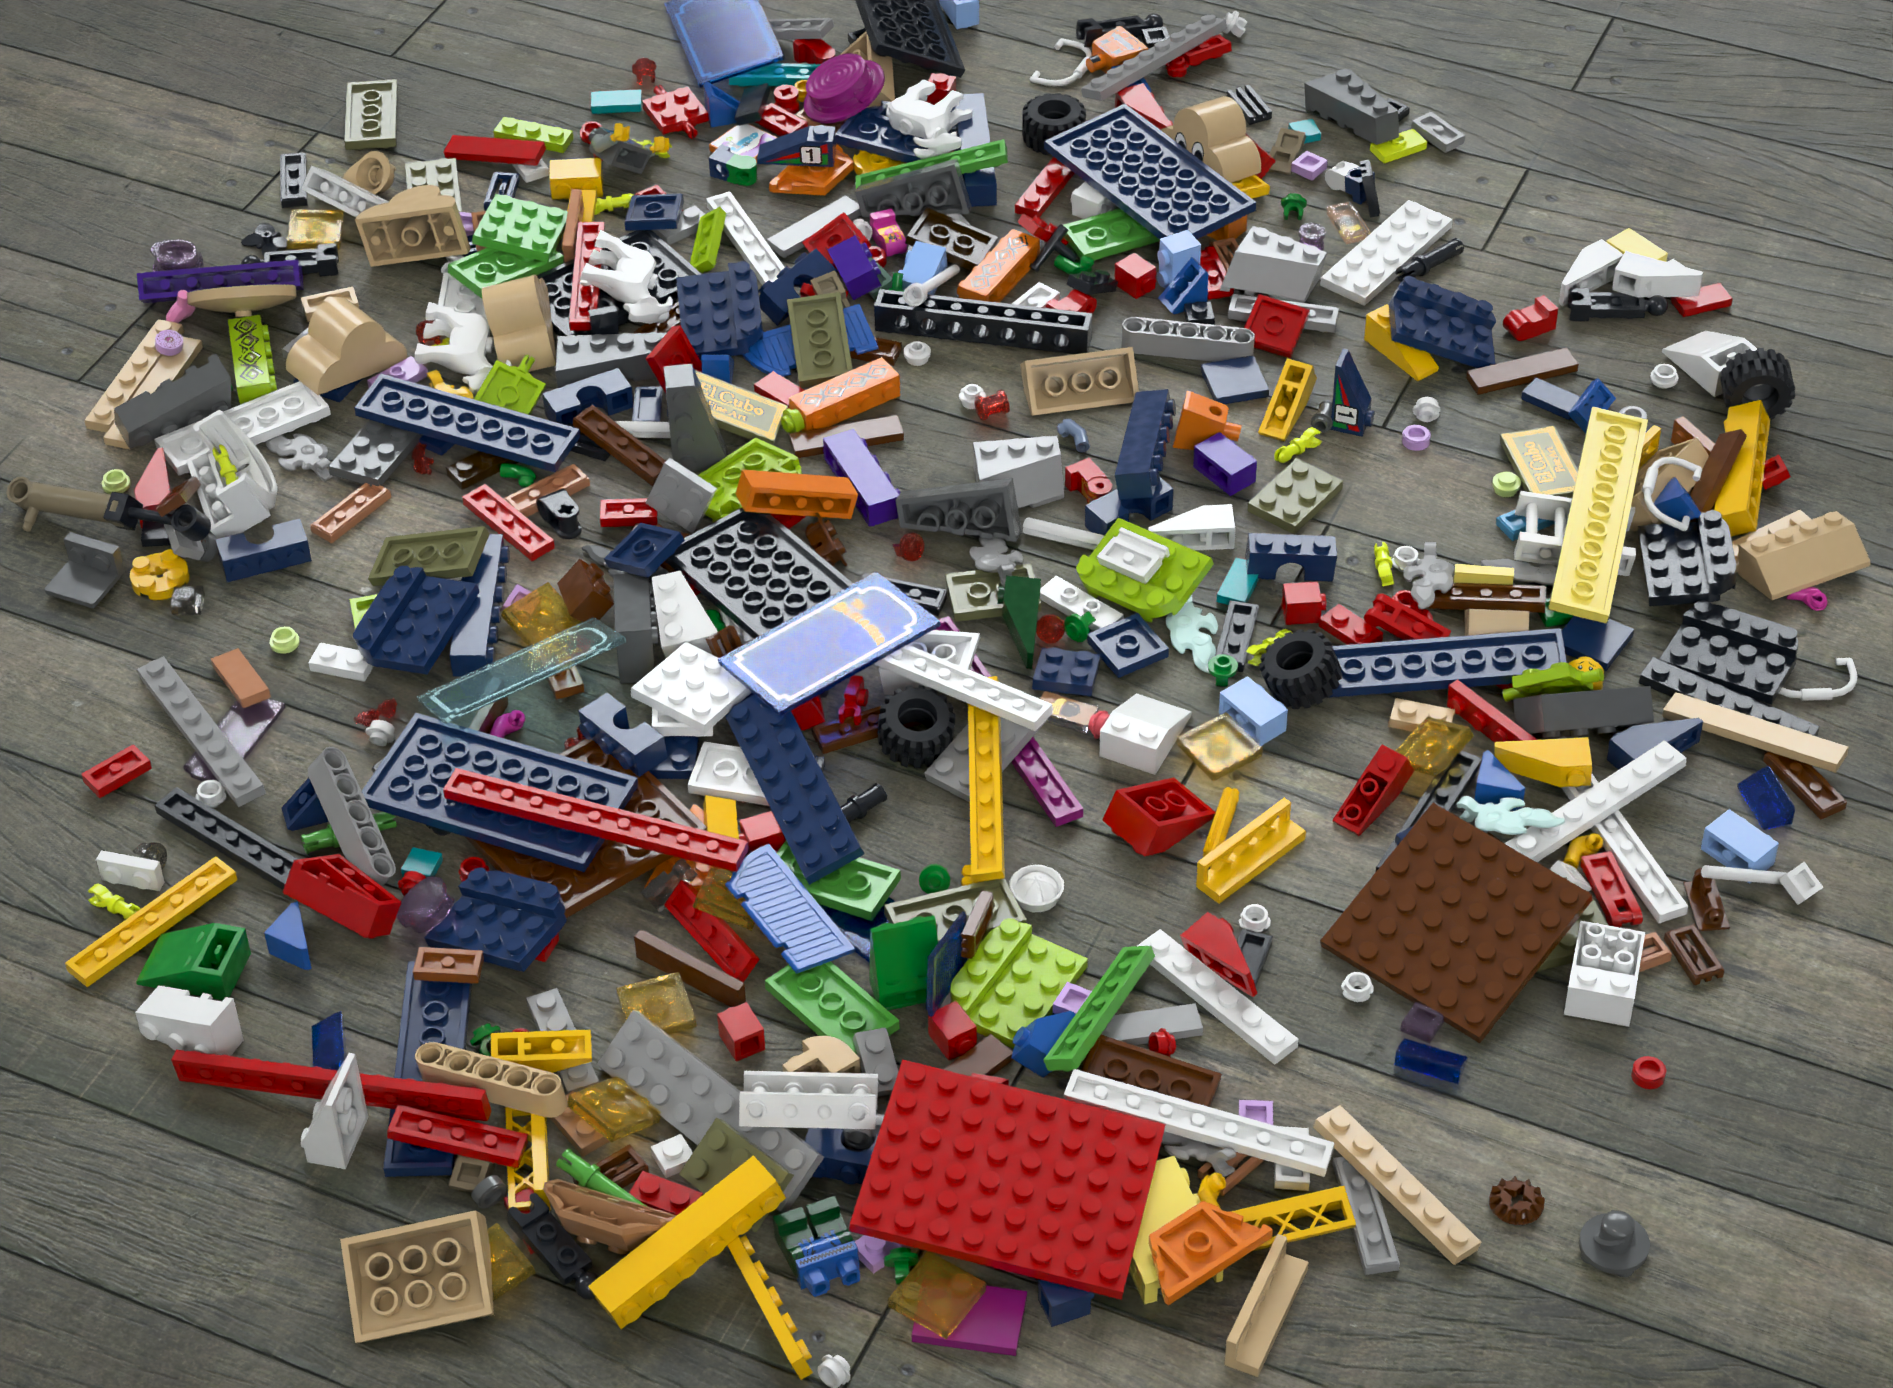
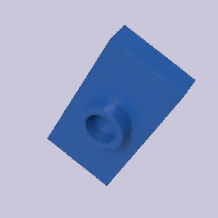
[1568,378,1616,434]

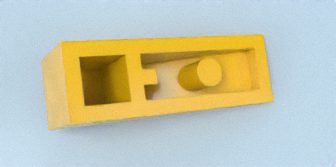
[1364,304,1439,381]
[1258,358,1317,442]
[1494,737,1592,787]
[491,1029,592,1073]

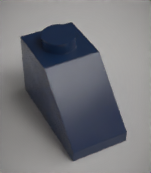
[281,778,329,831]

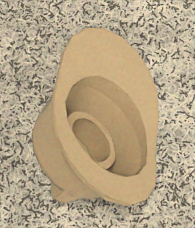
[343,151,396,195]

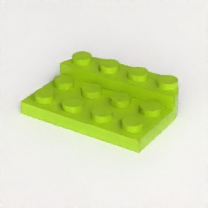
[697,437,803,523]
[1076,518,1214,622]
[950,918,1088,1049]

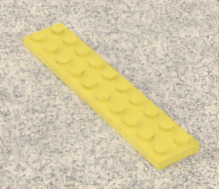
[1548,407,1648,624]

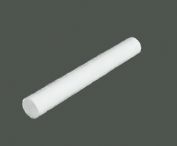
[1701,865,1787,885]

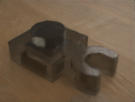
[641,859,698,913]

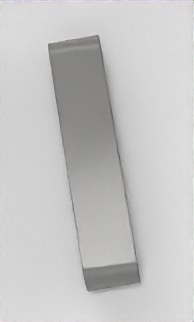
[1122,317,1255,362]
[307,747,396,886]

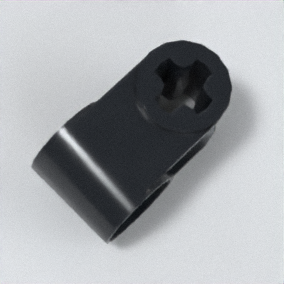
[536,488,582,539]

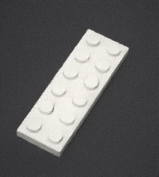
[1320,200,1453,306]
[154,381,331,476]

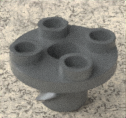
[1579,1210,1650,1277]

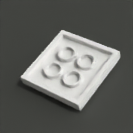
[631,642,758,734]

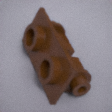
[805,512,848,567]
[1683,868,1730,932]

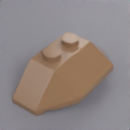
[543,1179,677,1254]

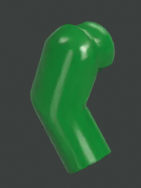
[1054,255,1094,275]
[500,463,536,488]

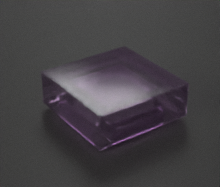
[1400,1002,1444,1044]

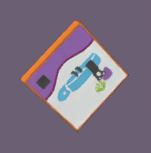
[709,123,777,163]

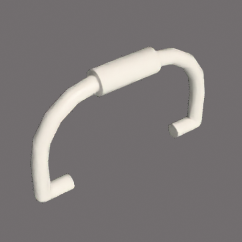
[1030,38,1092,86]
[1642,457,1702,531]
[1779,658,1857,701]

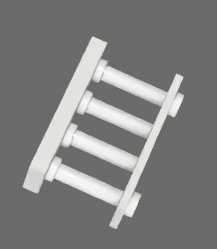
[1514,491,1636,576]
[739,1071,878,1129]

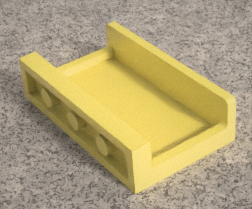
[1129,1156,1223,1305]

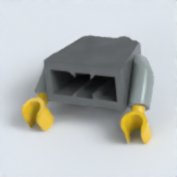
[589,123,669,174]

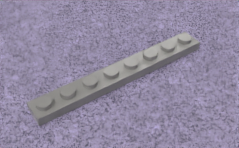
[1081,15,1227,101]
[137,656,266,807]

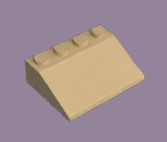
[340,1210,494,1344]

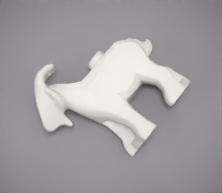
[885,80,973,159]
[580,230,673,324]
[415,302,512,395]

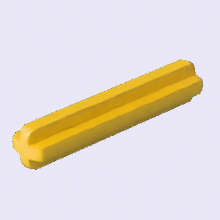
[1203,787,1240,857]

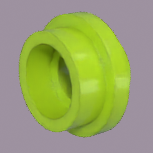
[781,408,805,433]

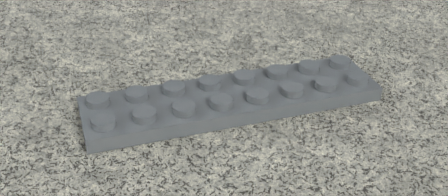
[597,1010,824,1213]

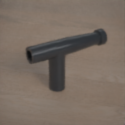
[1029,224,1078,273]

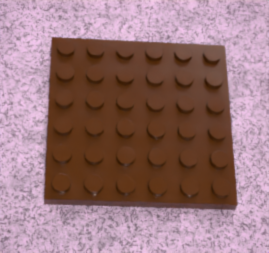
[464,739,707,918]
[1320,803,1592,1043]

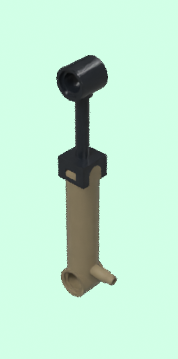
[6,476,211,541]

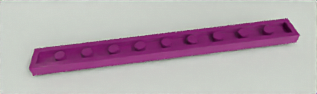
[922,616,1083,827]

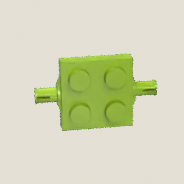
[474,355,546,415]
[1503,662,1604,702]

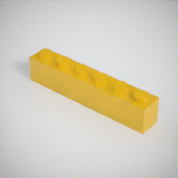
[1714,400,1770,536]
[588,1155,786,1329]

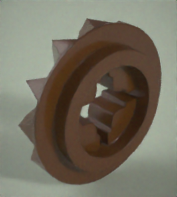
[1489,1176,1545,1225]

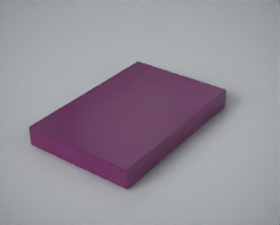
[911,1277,1027,1356]

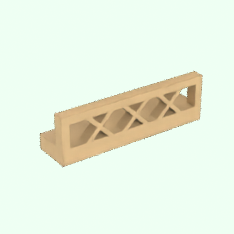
[1225,1234,1309,1377]

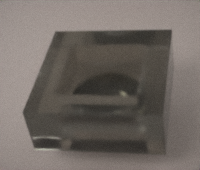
[170,586,205,615]

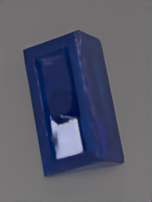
[1737,766,1795,830]
[311,1011,347,1070]
[1394,1038,1468,1084]

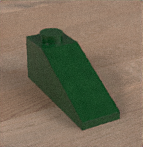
[997,575,1041,669]

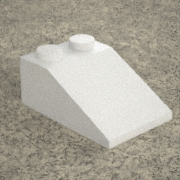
[879,627,980,695]
[1099,693,1192,775]
[301,1053,368,1169]

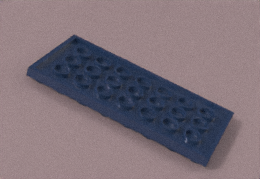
[1044,104,1256,239]
[362,713,638,872]

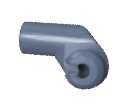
[1057,419,1090,452]

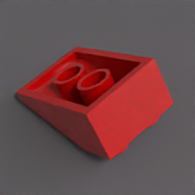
[1102,777,1216,857]

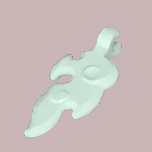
[1166,595,1218,673]
[1456,796,1565,835]

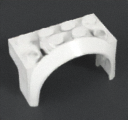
[186,410,277,539]

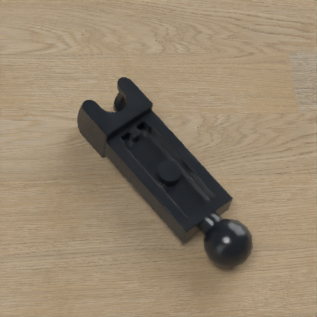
[1076,13,1164,47]
[241,243,339,277]
[1567,288,1668,321]
[507,1193,599,1300]

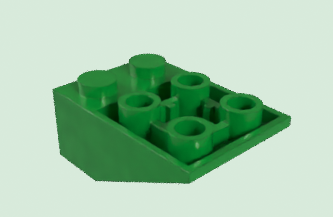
[869,915,943,1011]
[136,923,251,1000]

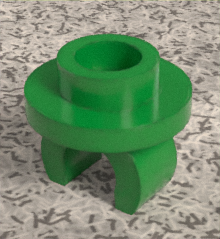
[1281,193,1307,220]
[1064,611,1096,642]
[1208,654,1238,687]
[919,864,951,894]
[470,1023,501,1056]
[884,1247,919,1285]

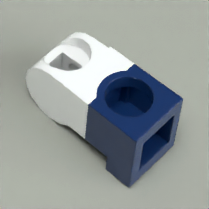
[1325,161,1375,205]

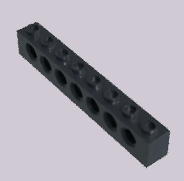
[874,289,1092,355]

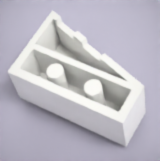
[652,571,726,658]
[135,986,244,1056]

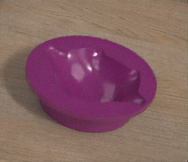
[804,53,885,123]

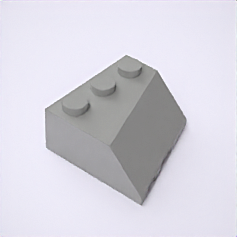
[1220,226,1327,303]
[973,435,1064,508]

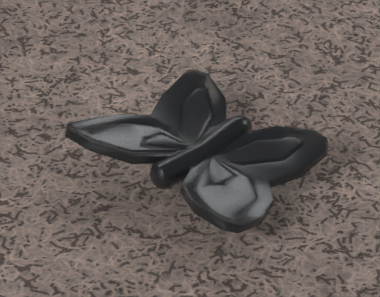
[241,223,299,257]

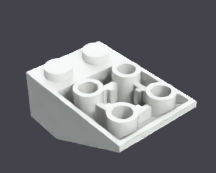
[1662,331,1757,397]
[1564,921,1645,1027]

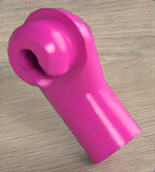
[1786,587,1828,611]
[490,710,525,738]

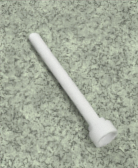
[903,264,960,307]

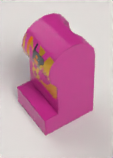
[870,209,907,257]

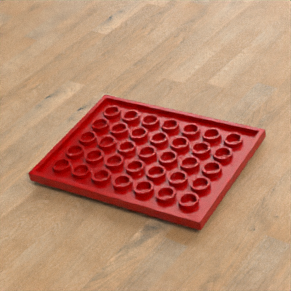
[849,1059,1166,1300]

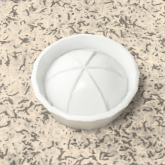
[1009,865,1064,912]

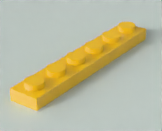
[65,856,238,987]
[727,1234,813,1380]

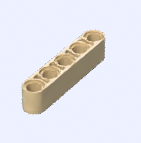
[415,1042,567,1118]

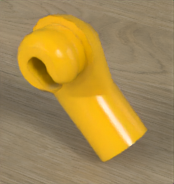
[1563,833,1603,869]
[1197,1172,1226,1209]

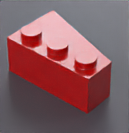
[282,854,402,939]

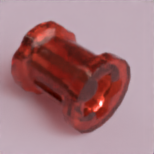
[975,389,1010,421]

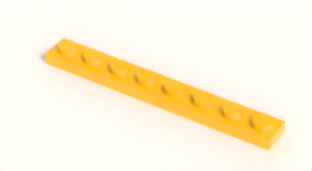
[968,676,1005,883]

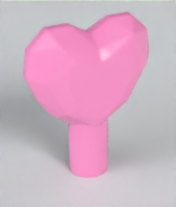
[166,290,195,323]

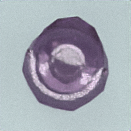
[150,239,204,272]
[396,877,455,933]

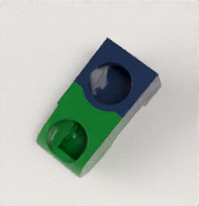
[709,144,758,186]

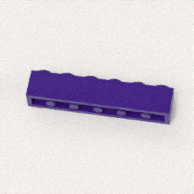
[137,260,304,303]

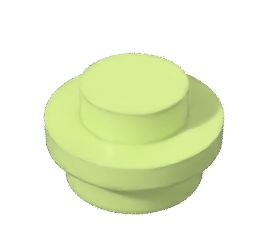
[102,469,131,494]
[1492,472,1521,497]
[270,627,300,654]

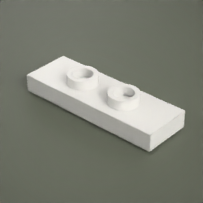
[1040,576,1124,631]

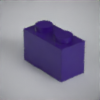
[827,235,882,300]
[1193,432,1257,496]

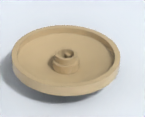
[186,285,297,318]

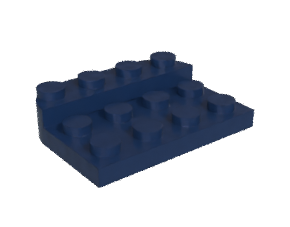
[835,101,951,163]
[676,261,763,360]
[1389,276,1496,368]
[353,566,480,675]
[424,868,567,972]

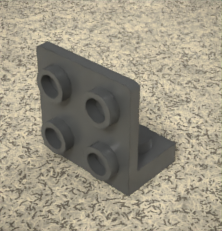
[45,532,125,608]

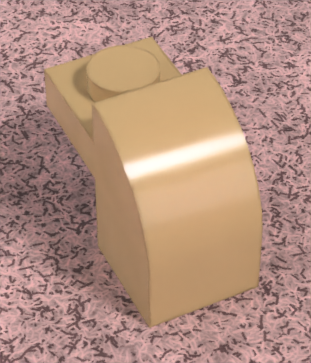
[782,1036,861,1073]

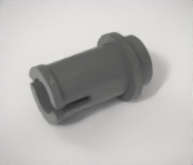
[1311,400,1333,433]

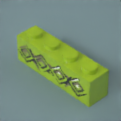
[228,315,277,405]

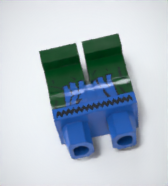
[773,1196,860,1297]

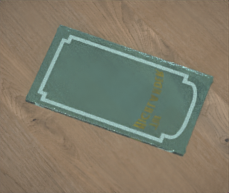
[417,617,626,724]

